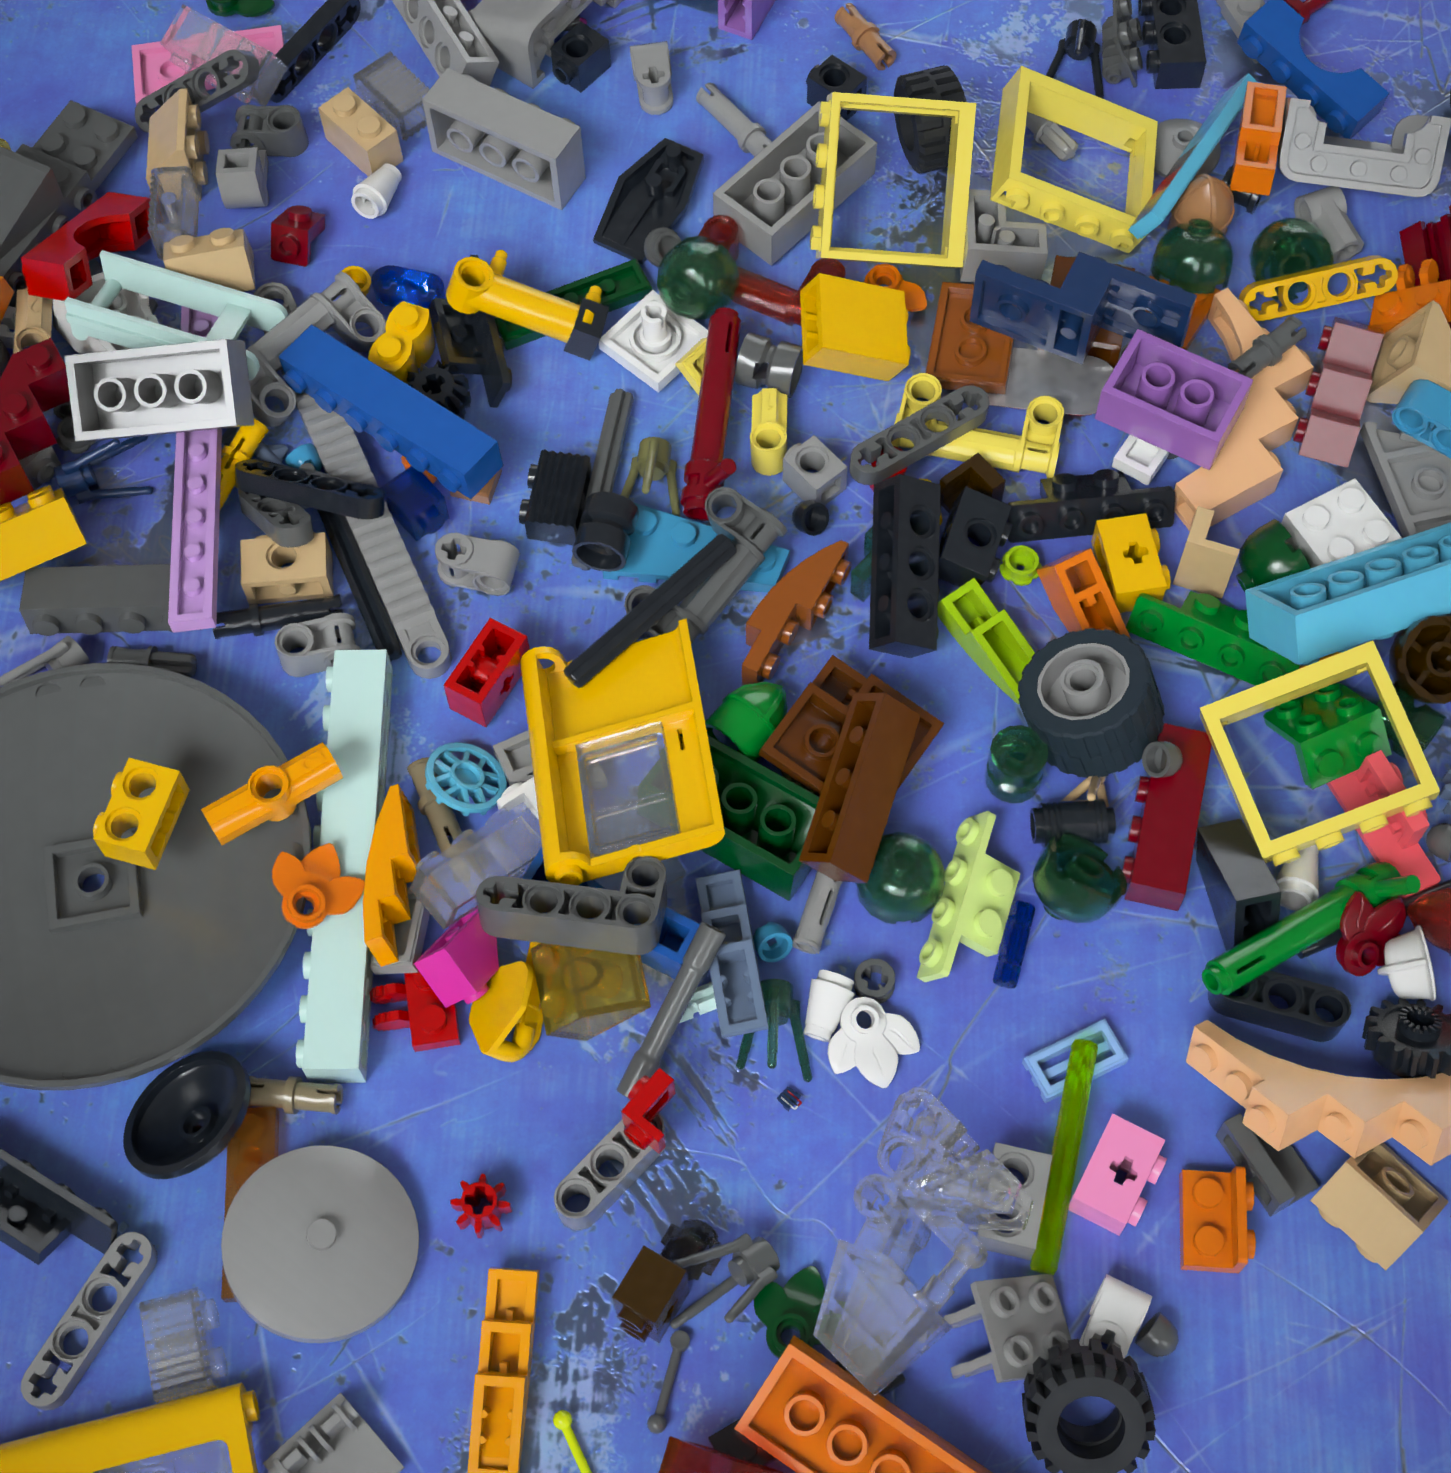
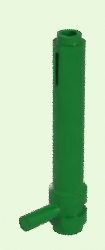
[1201,862,1421,995]

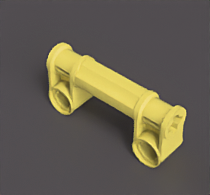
[891,373,1064,478]

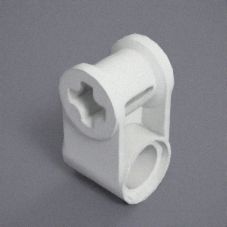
[1079,1274,1152,1359]

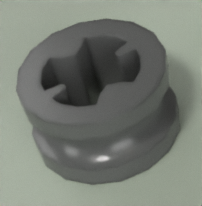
[854,958,895,1004]

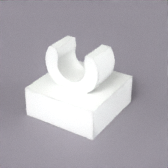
[1112,435,1169,485]

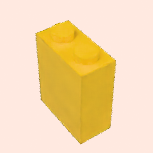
[800,273,911,381]

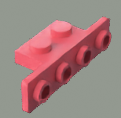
[1326,750,1441,899]

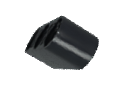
[1208,970,1351,1042]

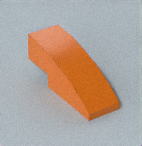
[1230,81,1287,196]

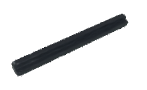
[317,509,402,662]
[564,534,737,688]

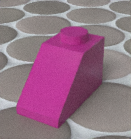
[414,908,499,1008]

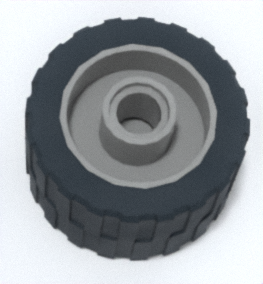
[1018,628,1165,778]

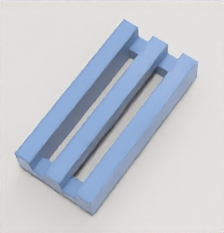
[1022,1019,1129,1103]

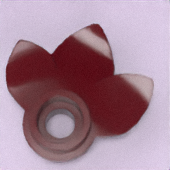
[1336,891,1406,976]

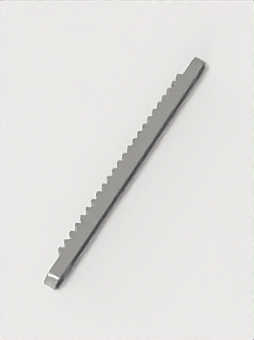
[253,282,452,679]

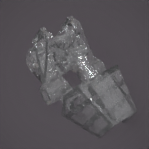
[813,1087,1034,1395]

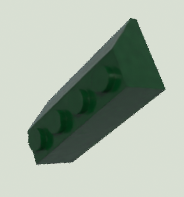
[638,734,819,901]

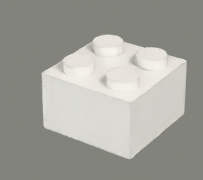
[1281,478,1402,568]

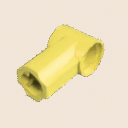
[750,388,788,476]

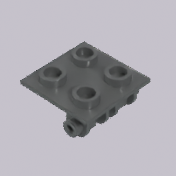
[1102,0,1142,88]

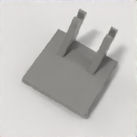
[937,1273,1071,1383]

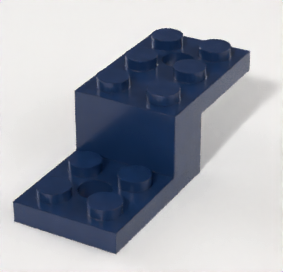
[969,252,1197,365]

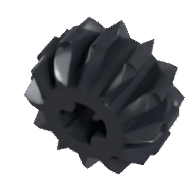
[406,360,471,420]

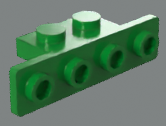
[1126,591,1300,686]

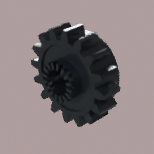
[1362,997,1451,1079]

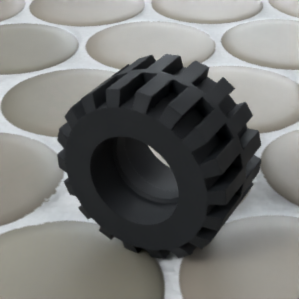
[894,65,967,174]
[1022,1339,1156,1473]

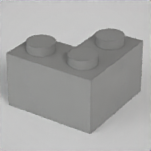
[960,189,1048,282]

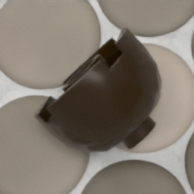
[1389,616,1451,704]

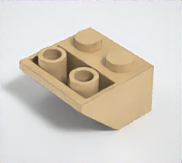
[146,88,210,204]

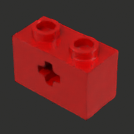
[443,618,530,727]

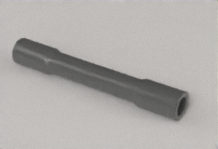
[616,922,726,1098]

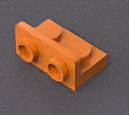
[1179,1166,1256,1274]

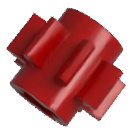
[450,1174,513,1239]

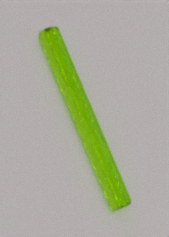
[1030,1039,1098,1275]

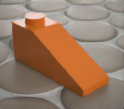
[1036,548,1130,638]

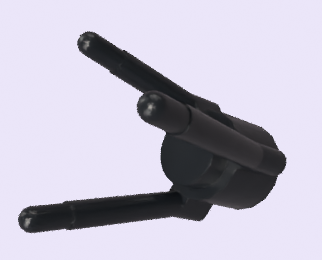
[1046,19,1104,99]

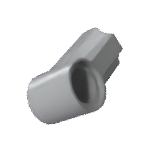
[1294,186,1364,263]

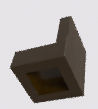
[939,453,1006,513]

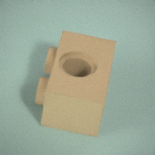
[240,532,334,605]

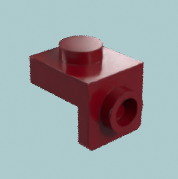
[271,205,325,267]

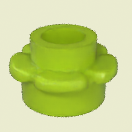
[1000,545,1042,586]

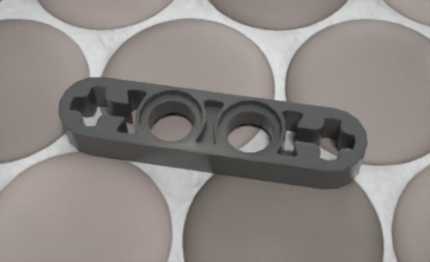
[135,49,260,133]
[849,385,990,485]

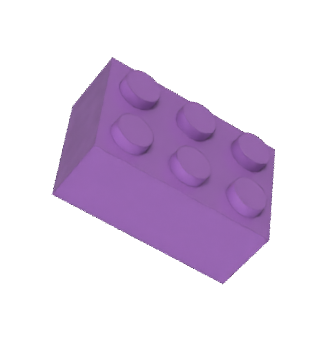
[1095,329,1253,470]

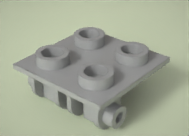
[263,1392,405,1473]

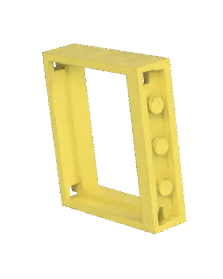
[990,66,1158,254]
[810,92,976,268]
[1200,640,1440,867]

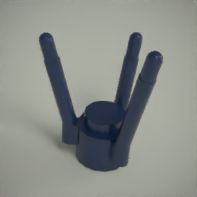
[54,436,153,504]

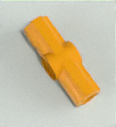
[201,742,343,846]

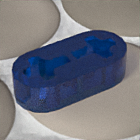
[371,265,447,309]

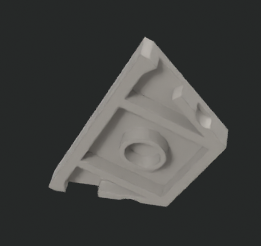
[1360,422,1451,538]

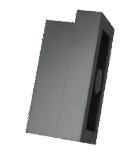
[1216,1113,1320,1217]

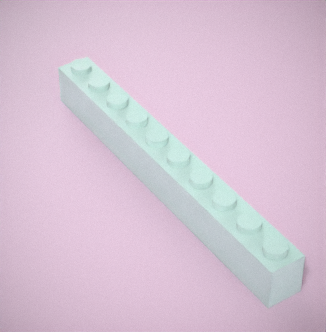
[296,649,393,1083]

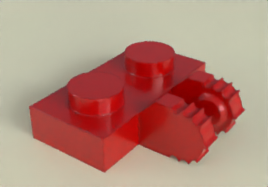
[369,970,461,1052]

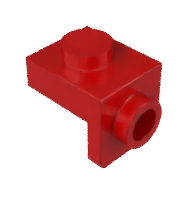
[621,1068,676,1154]

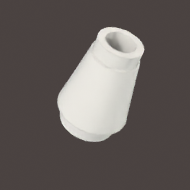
[351,163,402,219]
[1275,845,1319,911]
[803,970,855,1042]

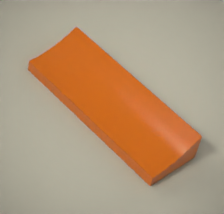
[734,1335,993,1473]

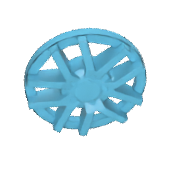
[425,742,507,816]

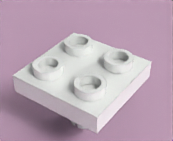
[599,290,708,393]

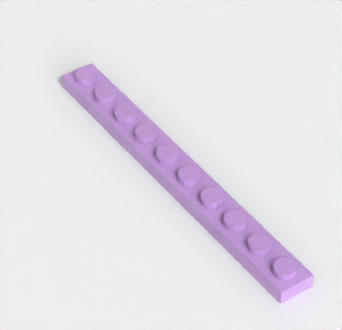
[168,306,222,633]

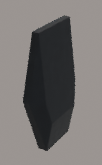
[593,138,704,265]

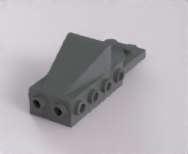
[0,100,138,307]

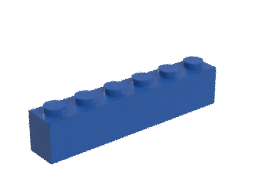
[278,324,504,499]

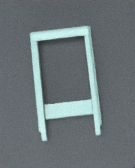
[64,250,288,381]

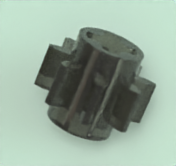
[660,1219,722,1281]

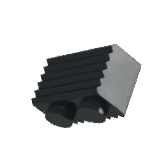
[519,449,592,545]

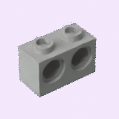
[967,1142,1053,1260]

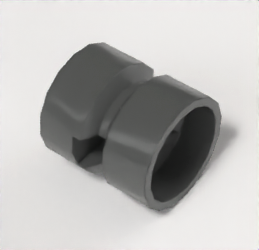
[735,332,803,398]

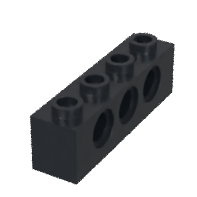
[1138,0,1207,89]
[869,474,941,658]

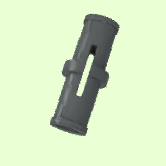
[1228,316,1307,378]

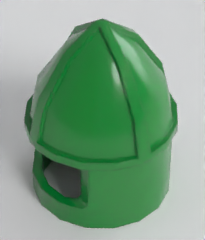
[705,682,788,762]

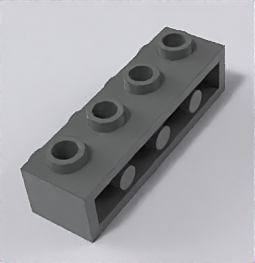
[19,564,201,636]

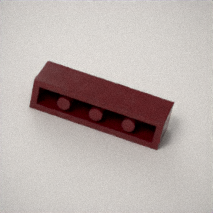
[1119,723,1212,911]

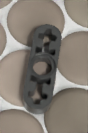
[238,490,314,548]

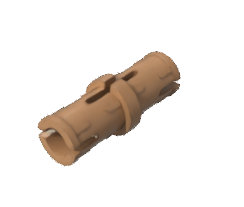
[834,3,897,70]

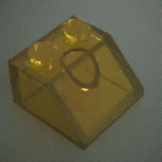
[531,943,651,1041]

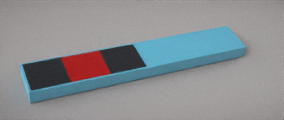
[1128,73,1258,239]

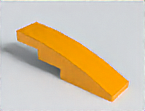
[363,784,423,967]
[467,1267,540,1473]

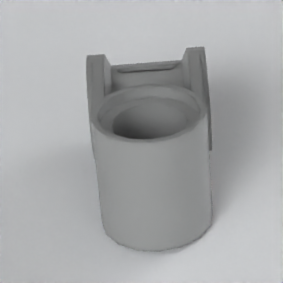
[630,41,673,115]
[435,533,520,596]
[275,613,361,677]

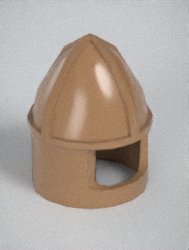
[1167,173,1235,255]

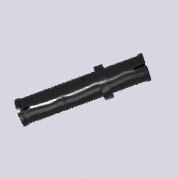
[213,594,343,639]

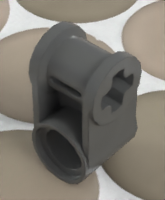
[230,105,309,157]

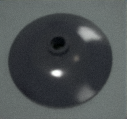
[123,1051,251,1179]

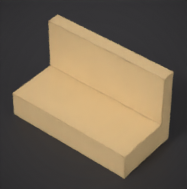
[1173,506,1240,599]

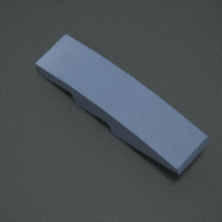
[695,869,769,1038]

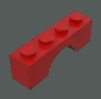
[21,192,156,301]

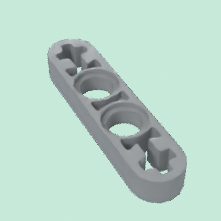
[21,1232,157,1411]

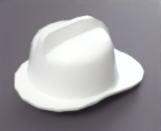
[1377,925,1436,1001]

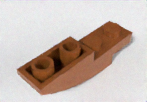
[742,540,852,685]

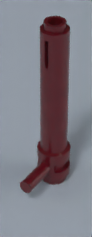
[681,307,741,521]

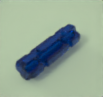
[993,900,1035,989]

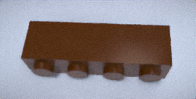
[799,693,921,883]

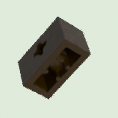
[612,1246,689,1343]

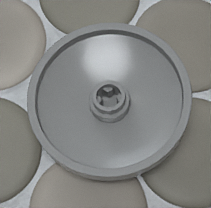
[221,1145,419,1343]

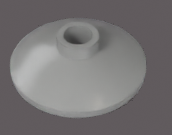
[1154,119,1221,178]

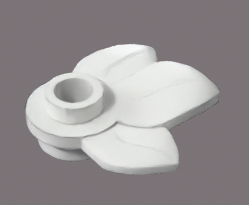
[827,997,920,1088]

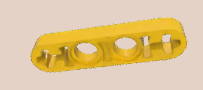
[1239,255,1398,321]

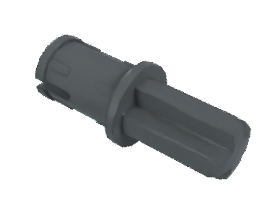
[107,646,197,677]

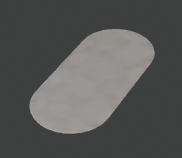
[987,347,1114,416]

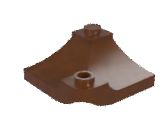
[759,655,944,797]

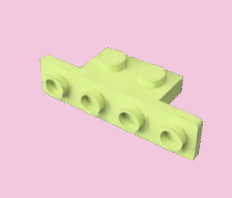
[917,811,1021,982]

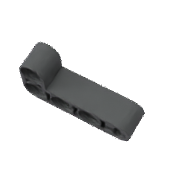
[476,856,667,955]

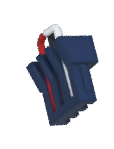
[777,1087,802,1111]

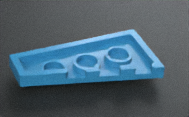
[602,503,790,593]

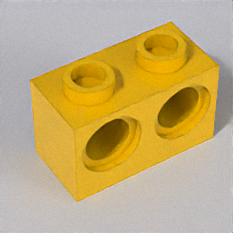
[93,758,190,870]

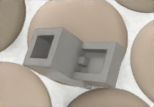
[215,147,269,209]

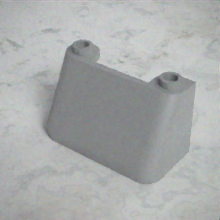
[468,0,623,89]
[1278,98,1451,197]

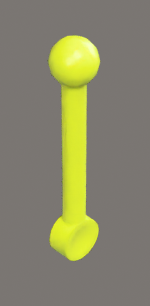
[553,1410,592,1473]

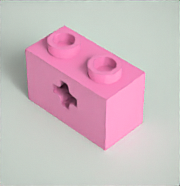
[1067,1114,1167,1236]

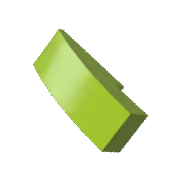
[938,578,1035,704]

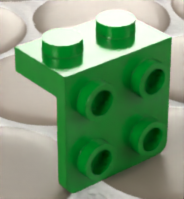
[1263,683,1392,790]

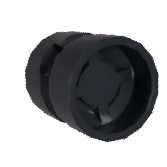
[572,491,639,572]

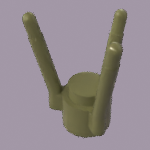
[620,437,680,517]

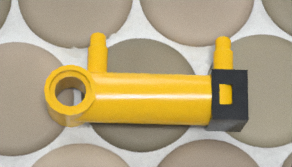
[446,250,609,361]

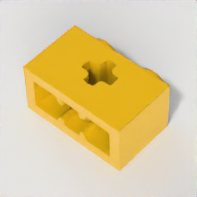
[1091,513,1171,613]

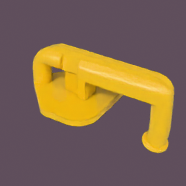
[469,942,560,1063]

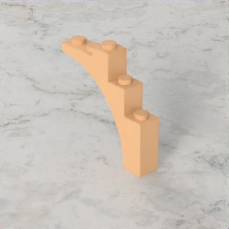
[1174,288,1314,531]
[1186,1020,1451,1166]

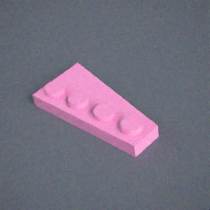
[131,25,285,106]

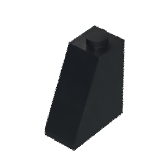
[1196,819,1281,951]

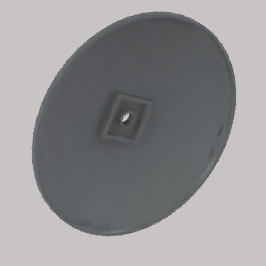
[0,663,312,1090]

